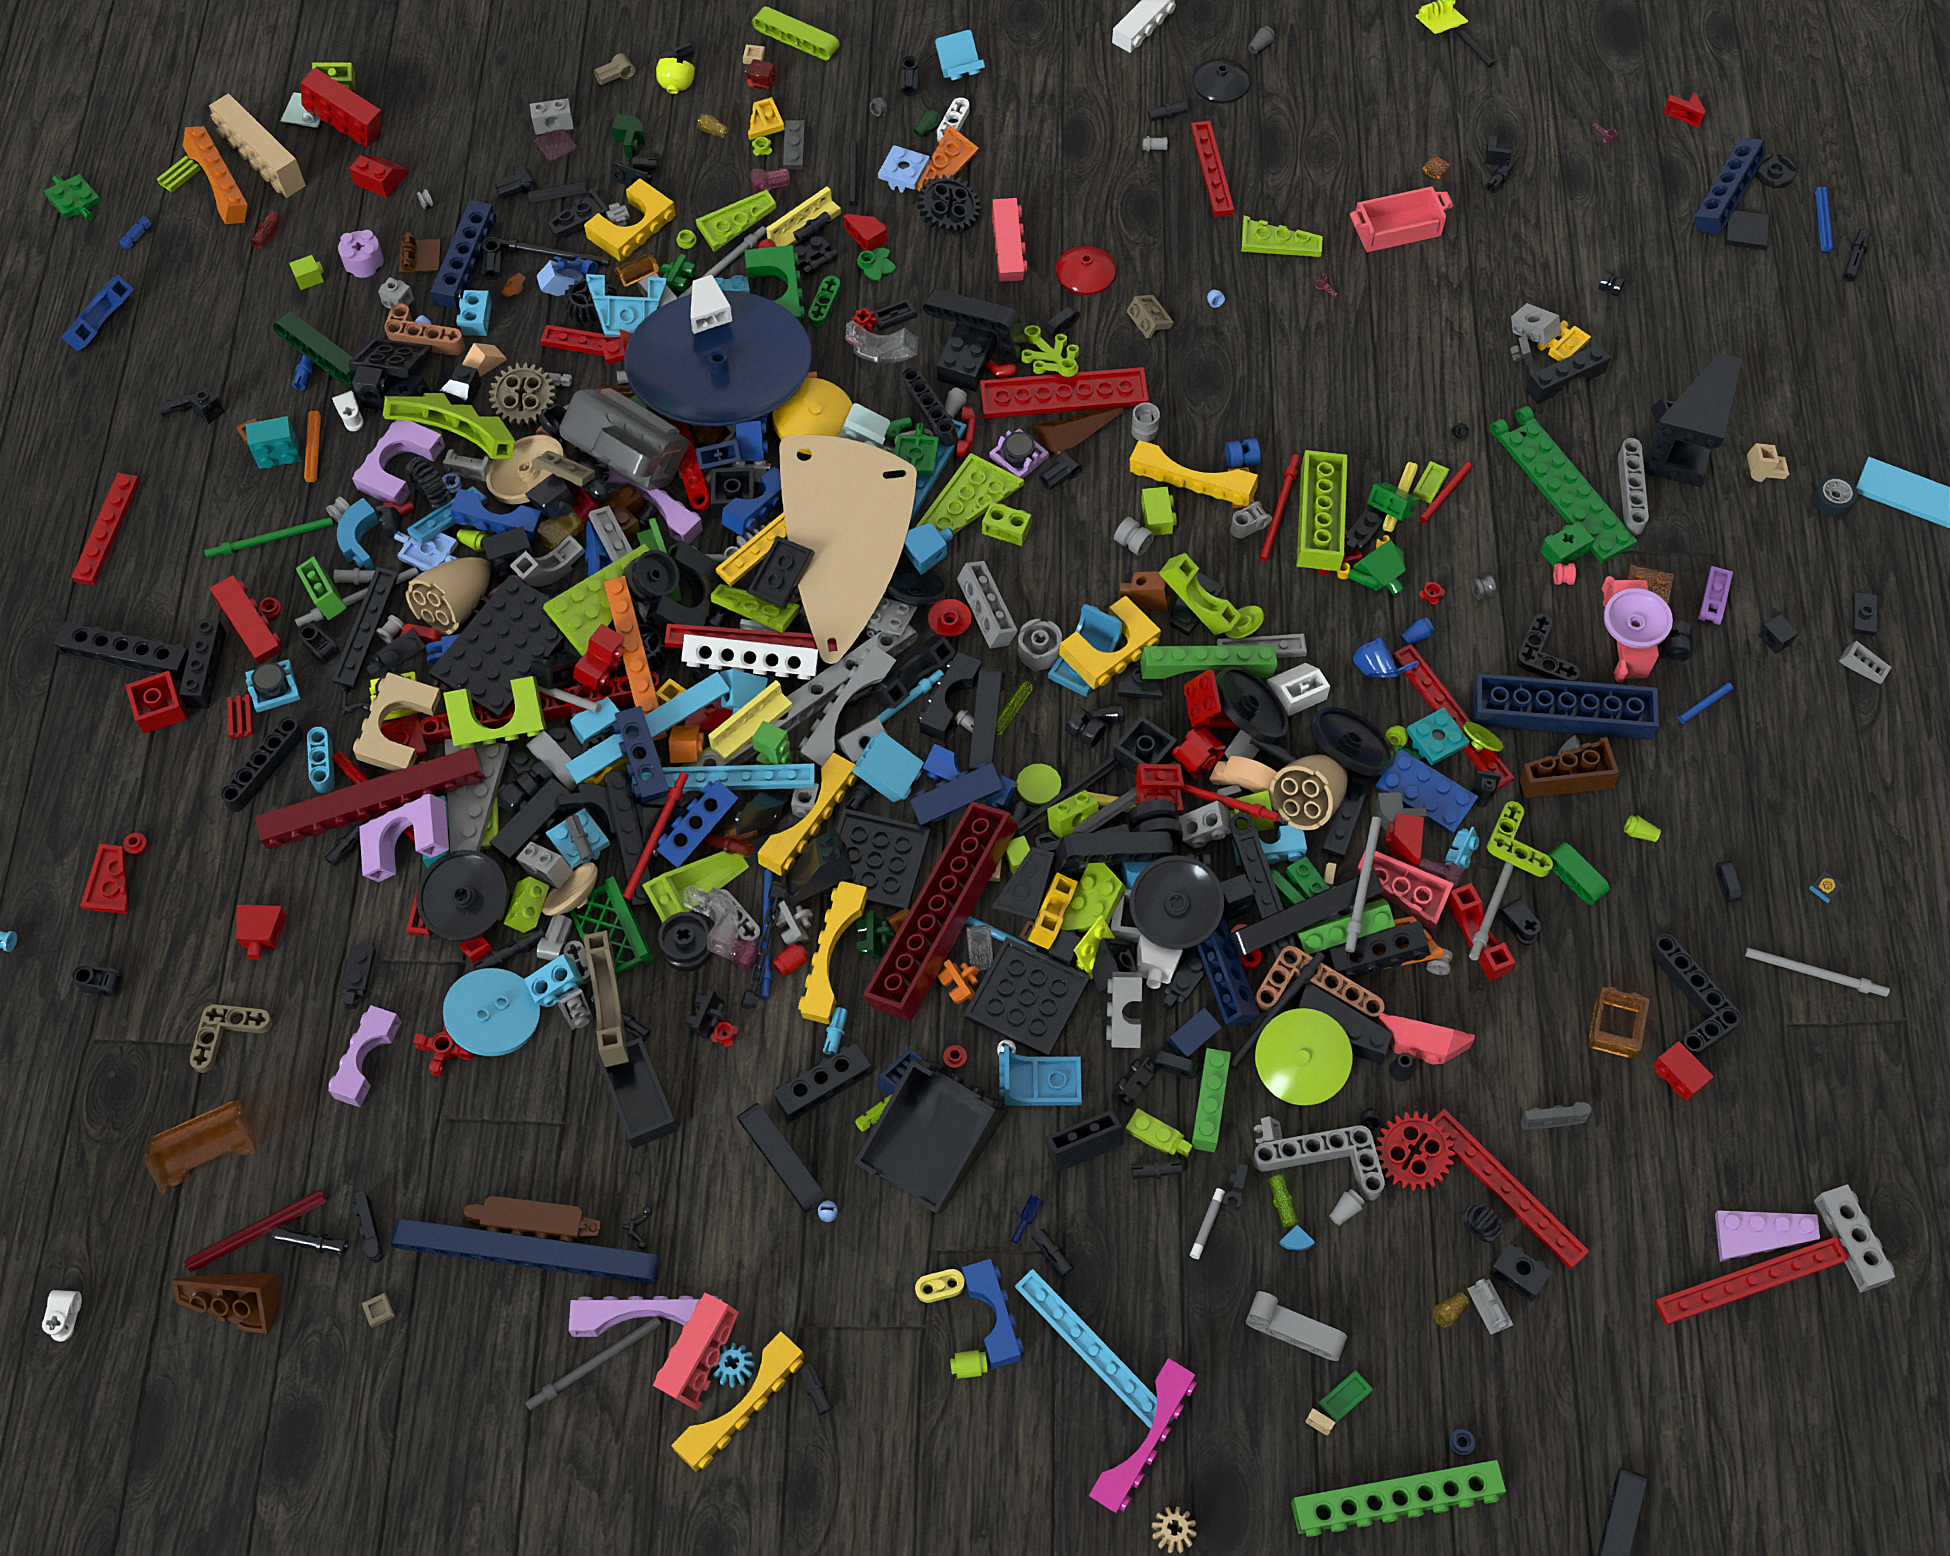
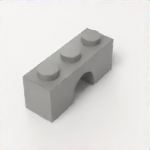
[1106,972,1142,1048]

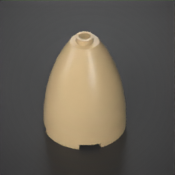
[406,557,491,635]
[1269,755,1348,830]

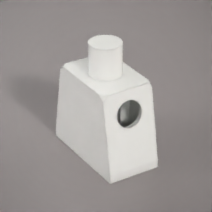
[1137,934,1183,989]

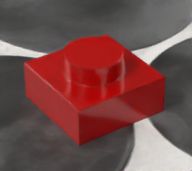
[459,937,492,963]

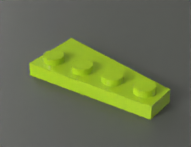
[696,189,776,252]

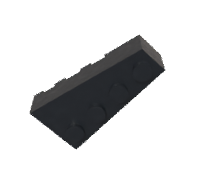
[1298,982,1392,1065]

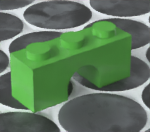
[752,720,793,765]

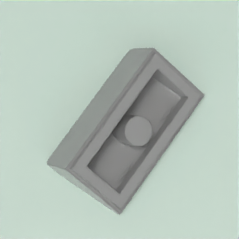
[1224,729,1261,760]

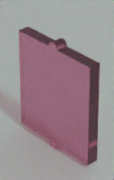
[533,128,578,163]

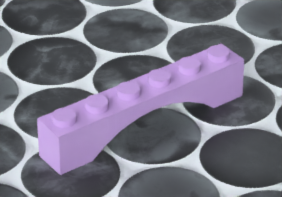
[598,461,703,544]
[569,1296,723,1337]

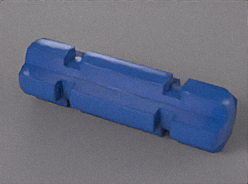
[119,216,151,250]

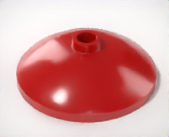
[1056,246,1116,295]

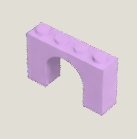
[352,420,445,505]
[359,794,449,882]

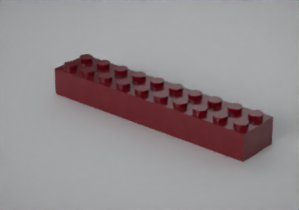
[863,801,1018,1022]

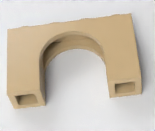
[353,672,441,772]

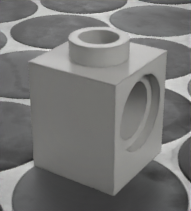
[791,783,820,818]

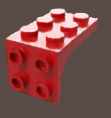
[1184,670,1240,729]

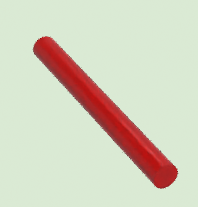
[1419,462,1473,523]

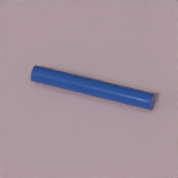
[1678,682,1733,724]

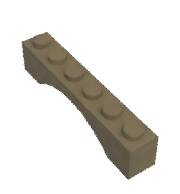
[584,930,629,1067]

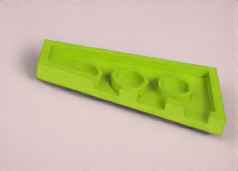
[1241,216,1323,257]
[711,584,800,633]

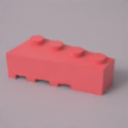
[1355,851,1454,932]

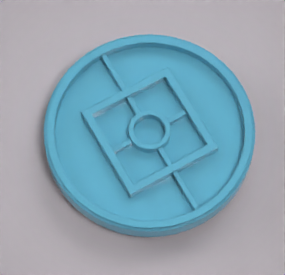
[443,968,540,1056]

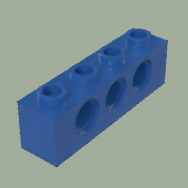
[656,780,738,868]

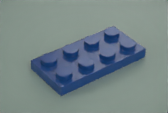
[1376,750,1478,835]

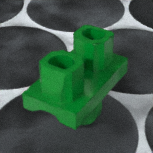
[660,254,696,293]

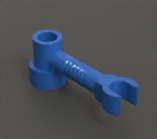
[552,256,598,275]

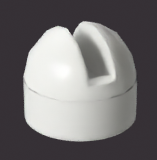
[997,1039,1016,1056]

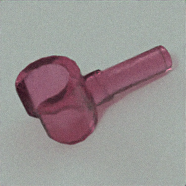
[1593,123,1618,143]
[1315,273,1338,298]

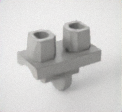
[772,901,813,946]

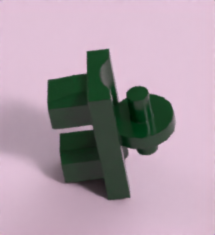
[856,911,894,959]

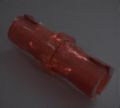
[250,211,280,249]

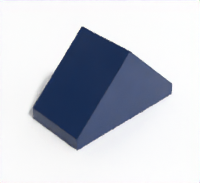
[695,440,741,470]

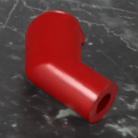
[382,501,415,517]

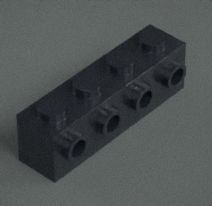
[489,778,572,867]

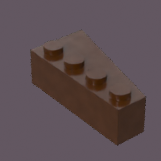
[1520,736,1619,798]

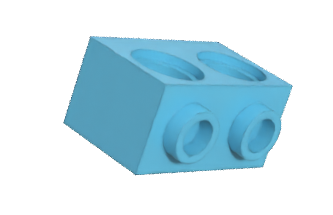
[457,290,492,336]
[524,954,584,1008]

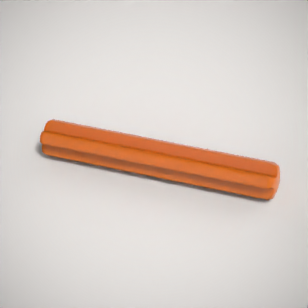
[304,411,321,483]

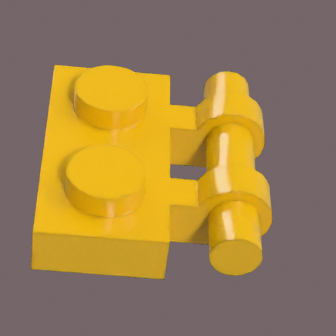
[1537,320,1591,362]

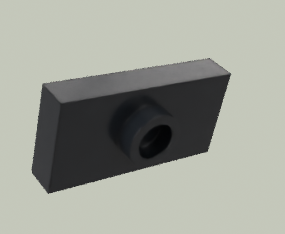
[1852,592,1877,636]

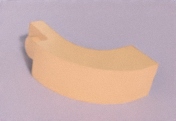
[1209,756,1278,806]

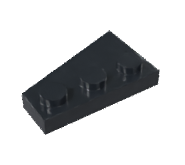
[1170,572,1224,636]
[991,847,1055,920]

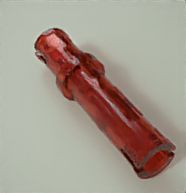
[695,828,754,858]

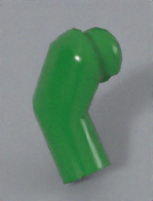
[886,417,912,440]

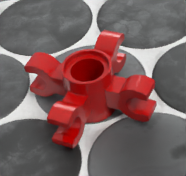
[413,1025,473,1077]

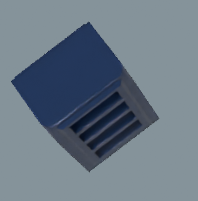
[877,1047,925,1095]

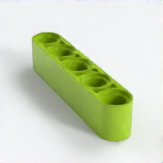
[752,6,840,60]

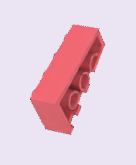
[992,198,1027,282]
[653,1293,739,1411]

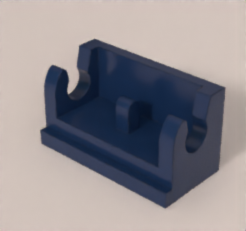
[1165,1007,1221,1058]

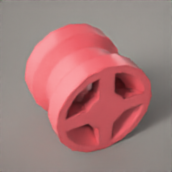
[1553,563,1576,585]

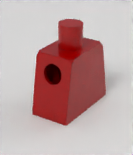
[236,905,287,960]

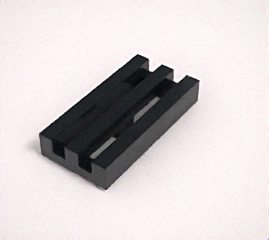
[874,298,917,331]

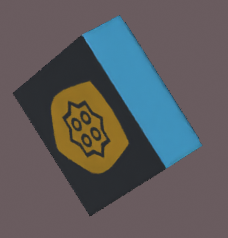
[1809,871,1844,903]

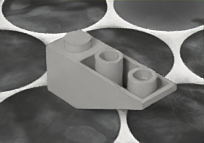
[556,988,593,1030]

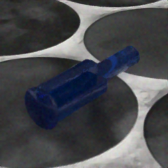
[1011,1195,1043,1243]

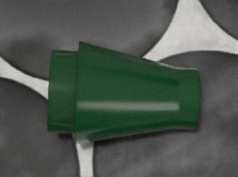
[913,109,941,138]

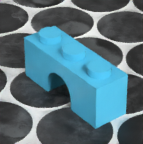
[1232,825,1307,866]

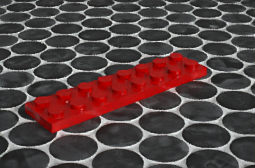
[980,367,1149,419]

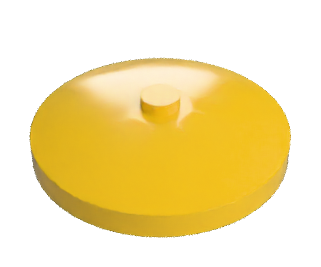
[772,378,853,455]

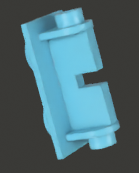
[1444,827,1479,876]

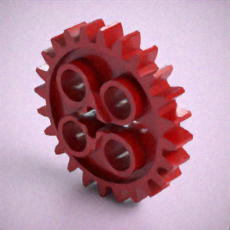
[1375,1111,1455,1192]

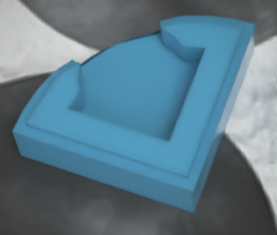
[1279,1225,1315,1250]

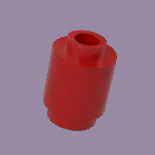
[772,943,808,977]

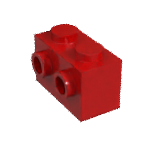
[1653,1041,1714,1102]

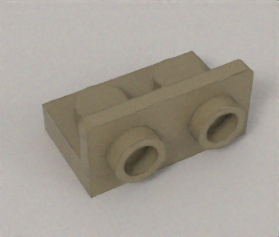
[1127,295,1174,338]

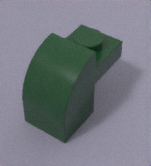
[612,113,645,159]

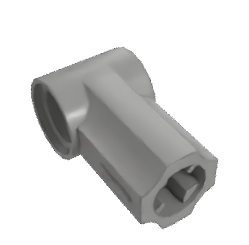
[537,914,573,961]

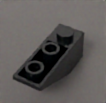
[735,789,791,835]

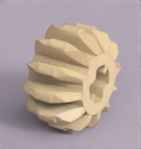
[1152,1507,1196,1553]

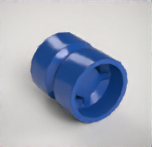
[1225,438,1260,469]

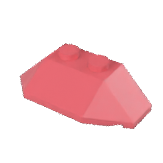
[1376,1013,1475,1065]

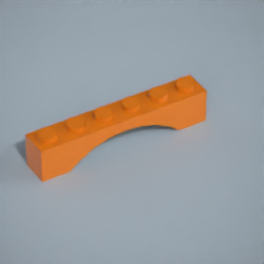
[183,126,247,224]

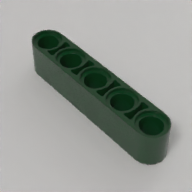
[272,312,356,386]

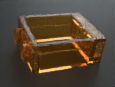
[1588,987,1649,1059]

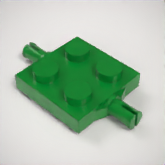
[44,174,101,221]
[892,423,940,476]

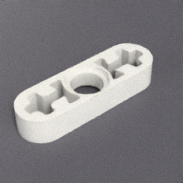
[937,98,969,142]

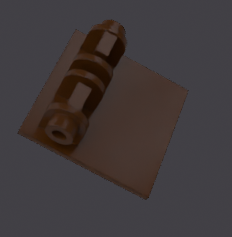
[399,232,441,273]

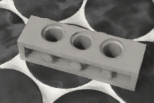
[957,561,1018,649]
[1814,1184,1895,1293]

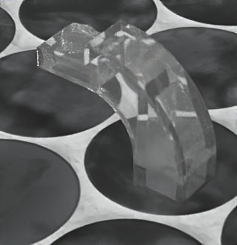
[845,320,918,363]
[684,885,738,959]

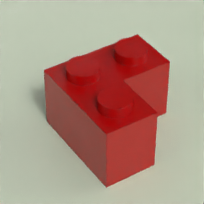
[573,624,625,691]

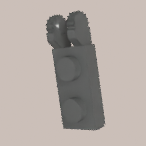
[1520,1102,1592,1130]

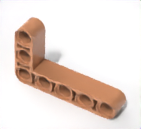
[1254,946,1384,1021]

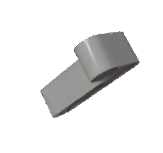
[1246,1291,1347,1361]

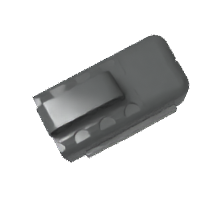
[559,388,689,490]

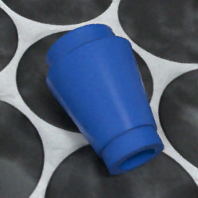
[1400,617,1434,646]

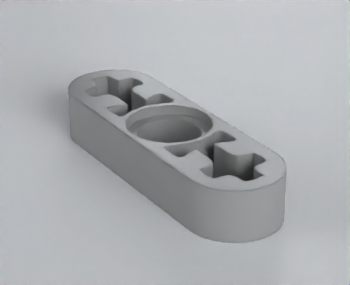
[711,889,761,946]

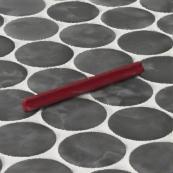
[184,1190,326,1272]

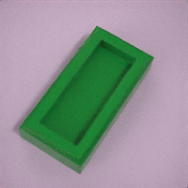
[1318,1370,1374,1424]

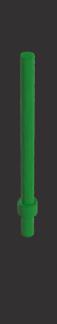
[204,517,334,558]

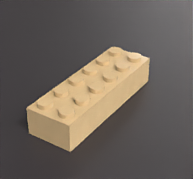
[209,93,306,198]

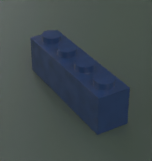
[910,762,1007,827]

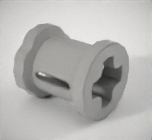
[376,615,404,643]

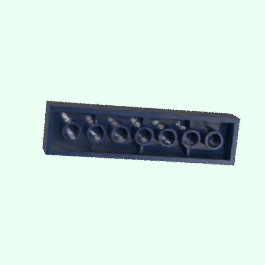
[1473,673,1659,739]

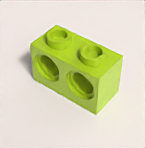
[982,502,1031,546]
[504,876,549,933]

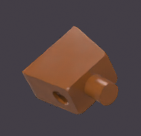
[1120,571,1172,612]

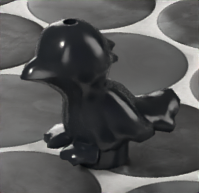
[579,460,618,501]

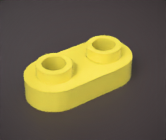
[915,1269,965,1303]

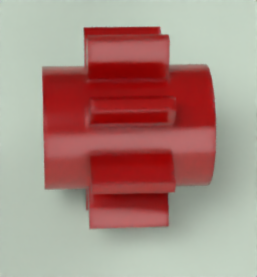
[851,308,878,334]

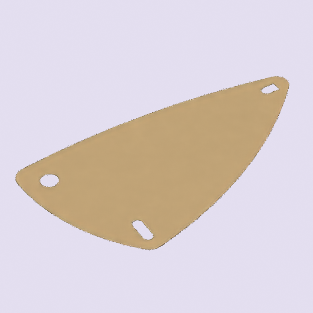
[779,435,917,664]

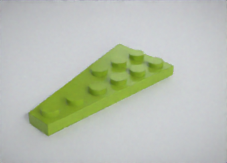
[915,453,1024,535]
[543,544,650,657]

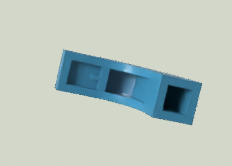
[337,498,380,570]

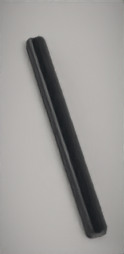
[1015,756,1119,837]

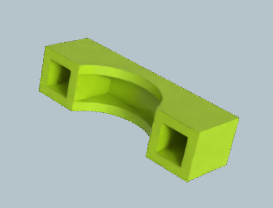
[1159,553,1241,635]

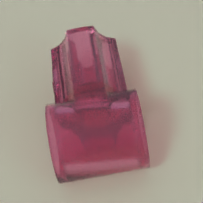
[749,168,790,194]
[1418,856,1465,894]
[711,932,762,971]

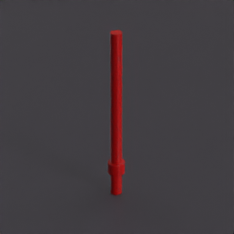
[1259,454,1300,562]
[622,772,689,900]
[1180,783,1281,822]

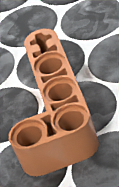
[384,303,466,355]

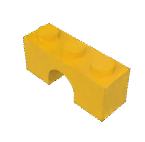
[1028,872,1078,950]

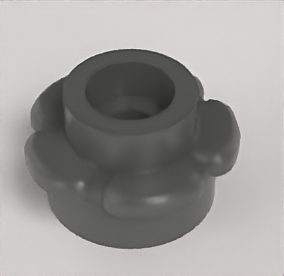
[869,97,887,116]

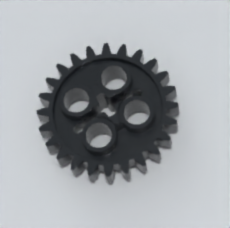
[917,174,981,235]

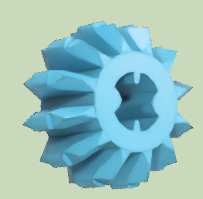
[712,1343,755,1388]

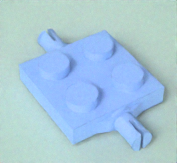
[394,531,458,571]

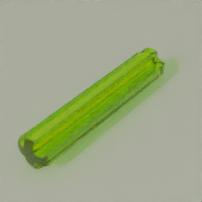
[996,680,1033,736]

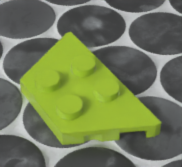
[1059,863,1126,933]

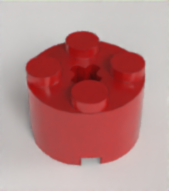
[1172,728,1226,779]

